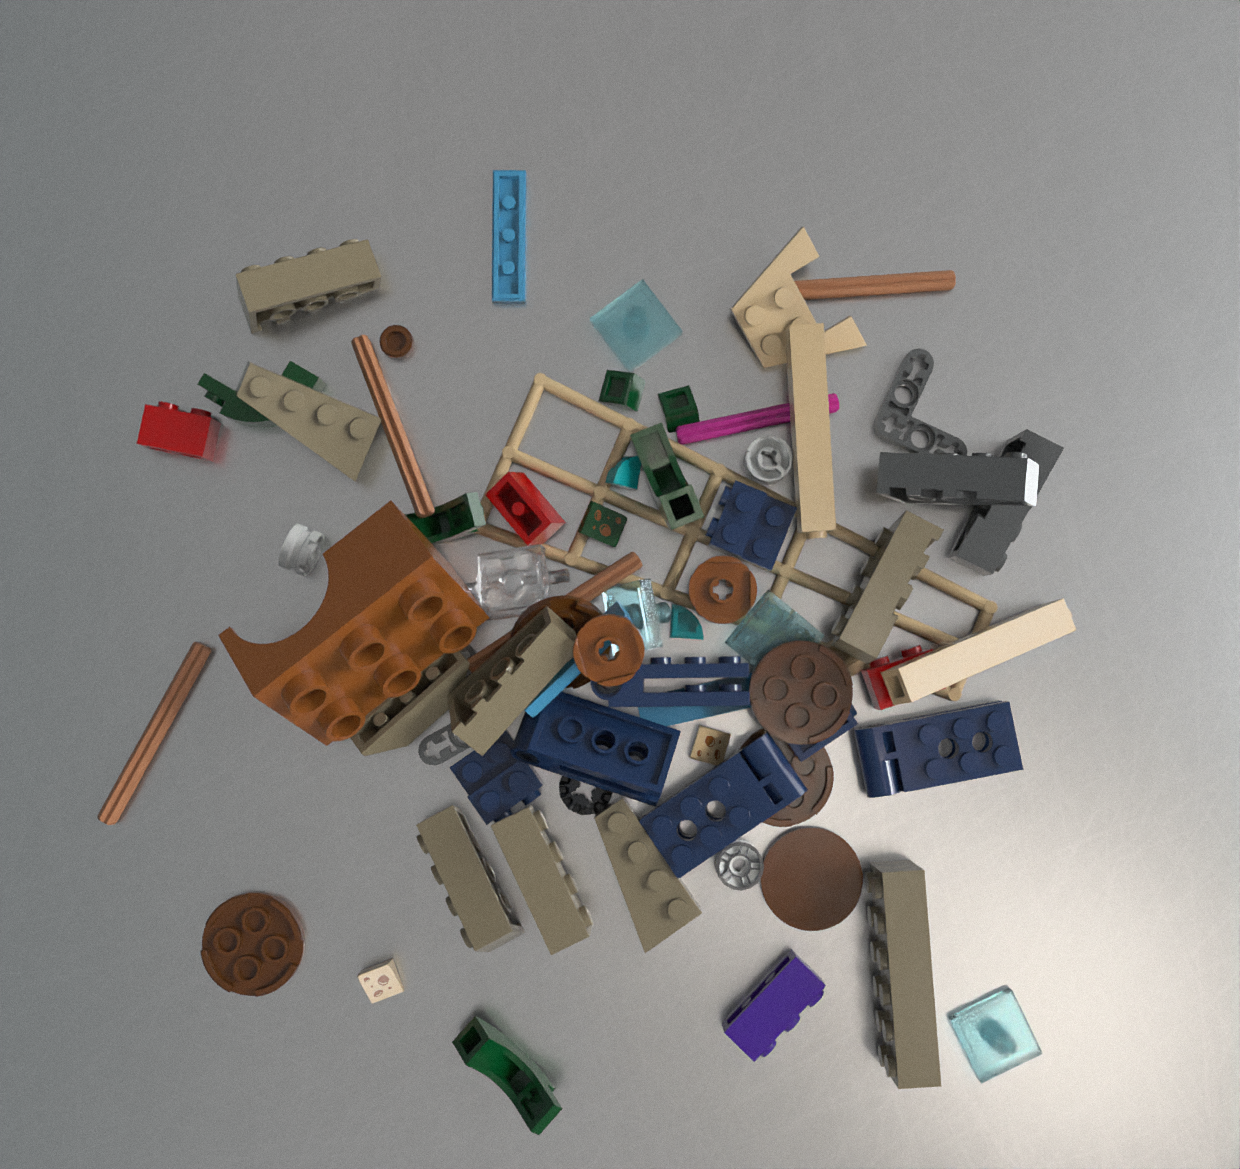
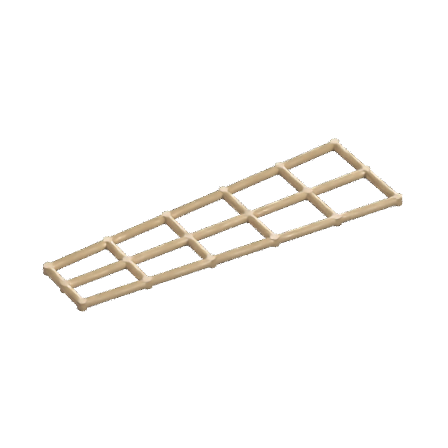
[475,373,998,701]

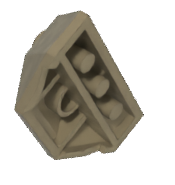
[350,651,470,756]

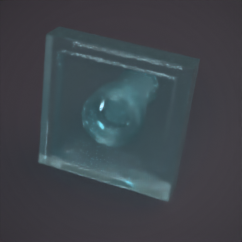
[590,279,683,373]
[602,578,671,655]
[948,988,1043,1084]

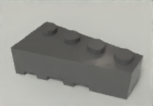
[948,429,1064,576]
[876,452,1039,506]

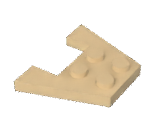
[730,226,867,368]

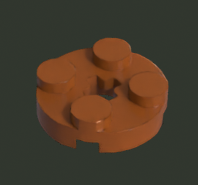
[688,555,757,624]
[573,614,645,686]

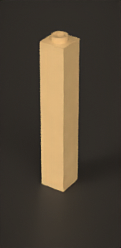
[785,323,836,539]
[881,598,1076,705]

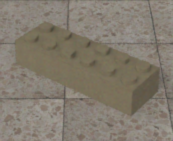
[865,860,941,1089]

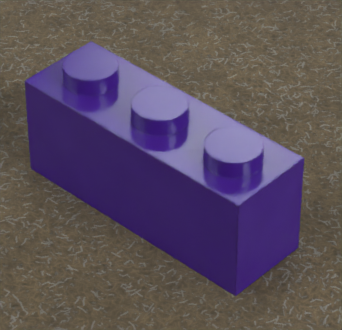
[721,949,826,1062]

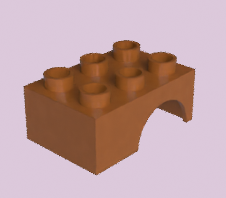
[218,500,490,746]

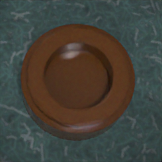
[379,325,414,360]

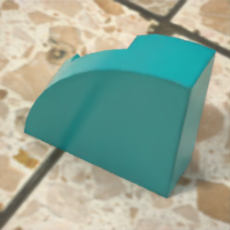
[605,456,641,490]
[670,604,704,640]

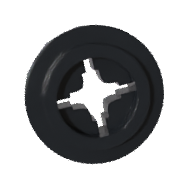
[559,776,613,815]

